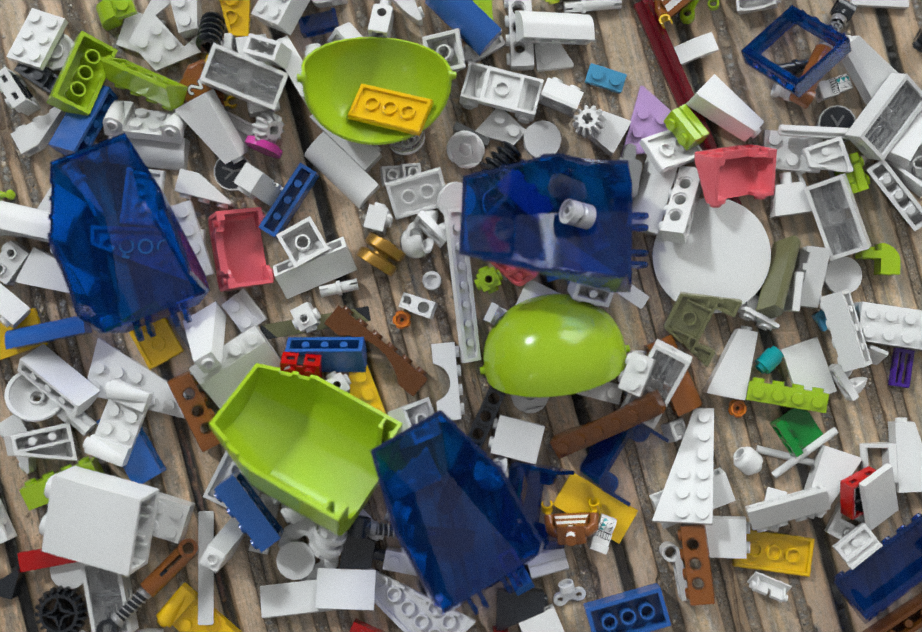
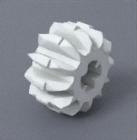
[573,105,606,138]
[252,111,285,144]

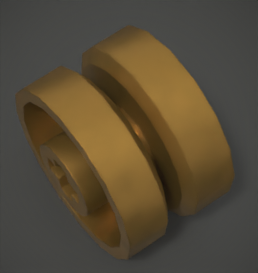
[356,232,406,277]

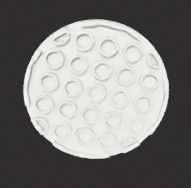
[653,198,771,313]

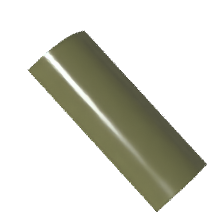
[756,235,801,318]

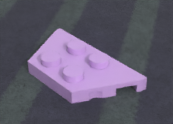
[621,86,671,157]

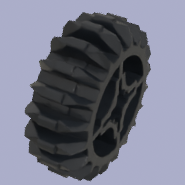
[34,585,88,632]

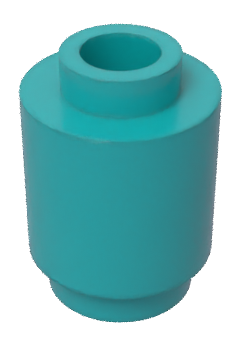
[755,346,784,374]

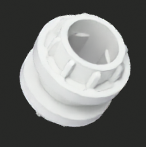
[309,524,348,560]

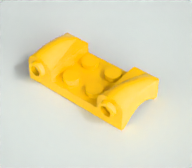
[156,582,242,632]

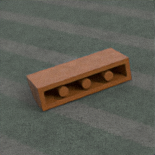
[644,334,703,417]

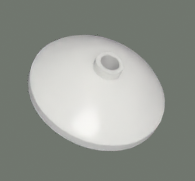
[5,373,62,422]

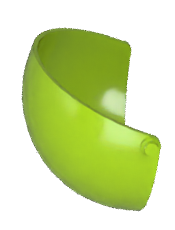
[297,37,456,145]
[479,294,630,397]

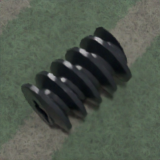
[196,12,225,55]
[480,141,522,183]

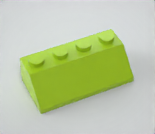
[46,31,118,116]
[101,57,188,111]

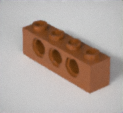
[166,371,220,452]
[677,524,715,606]

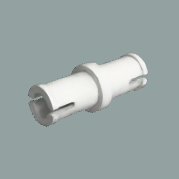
[319,278,359,298]

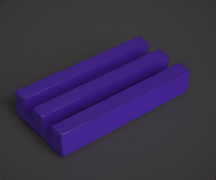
[888,348,915,388]

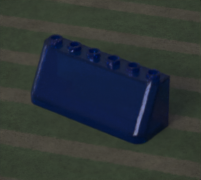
[833,513,922,624]

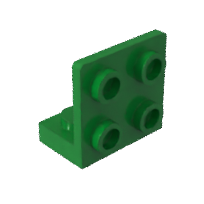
[770,408,823,457]

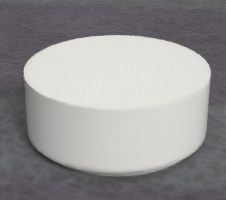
[422,271,441,290]

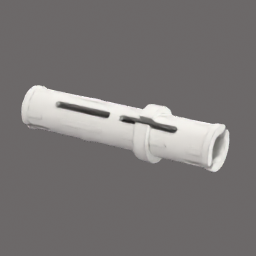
[563,0,622,14]

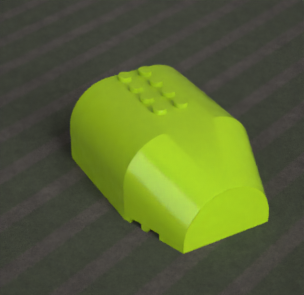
[209,363,403,536]

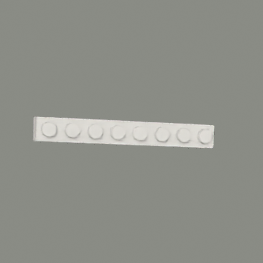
[443,207,481,363]

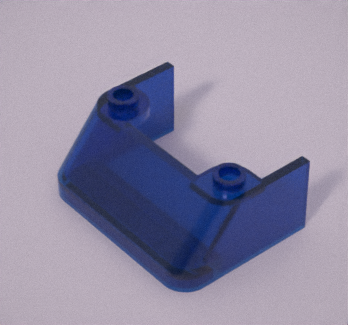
[579,423,670,506]
[501,462,575,550]

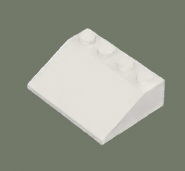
[189,324,281,409]

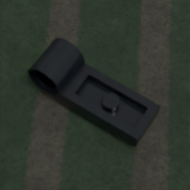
[14,63,58,94]

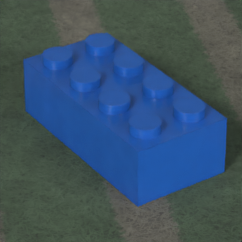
[214,469,284,553]
[583,583,672,632]

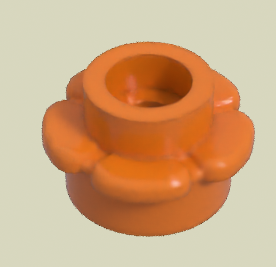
[392,310,411,329]
[728,399,747,418]

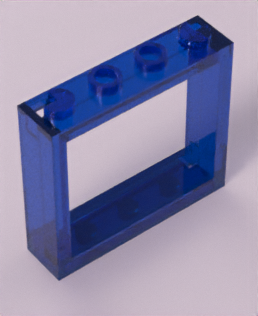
[741,5,852,98]

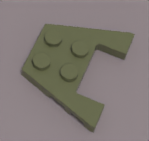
[663,292,743,367]

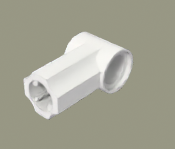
[56,408,97,436]

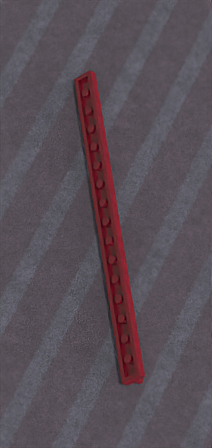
[633,0,743,206]

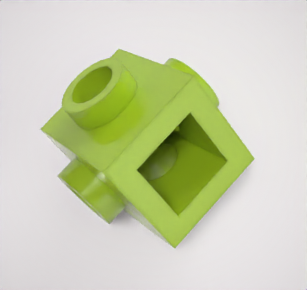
[474,265,503,294]

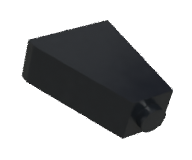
[496,587,547,631]

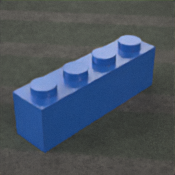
[259,162,319,240]

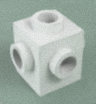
[290,302,321,333]
[325,371,351,393]

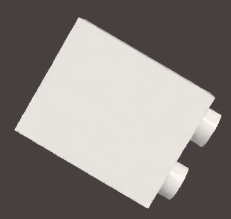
[39,466,160,576]

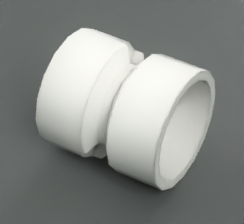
[559,199,596,229]

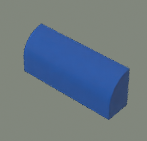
[425,0,502,56]
[49,85,118,161]
[5,314,92,350]
[285,337,367,372]
[96,419,167,484]

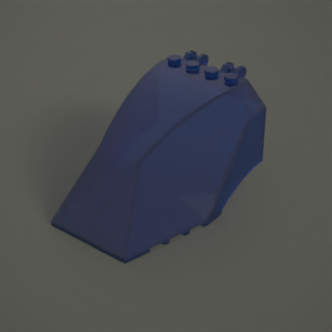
[47,133,210,342]
[459,153,649,292]
[370,410,544,616]

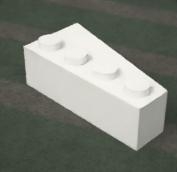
[170,0,202,39]

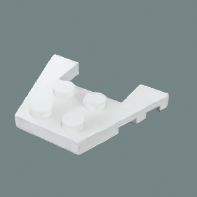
[129,0,201,72]

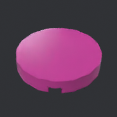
[244,136,283,159]

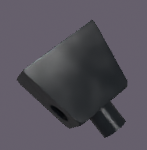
[339,529,386,569]

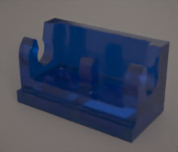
[298,7,340,39]

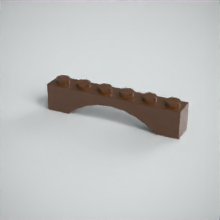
[324,305,428,397]
[550,389,666,459]

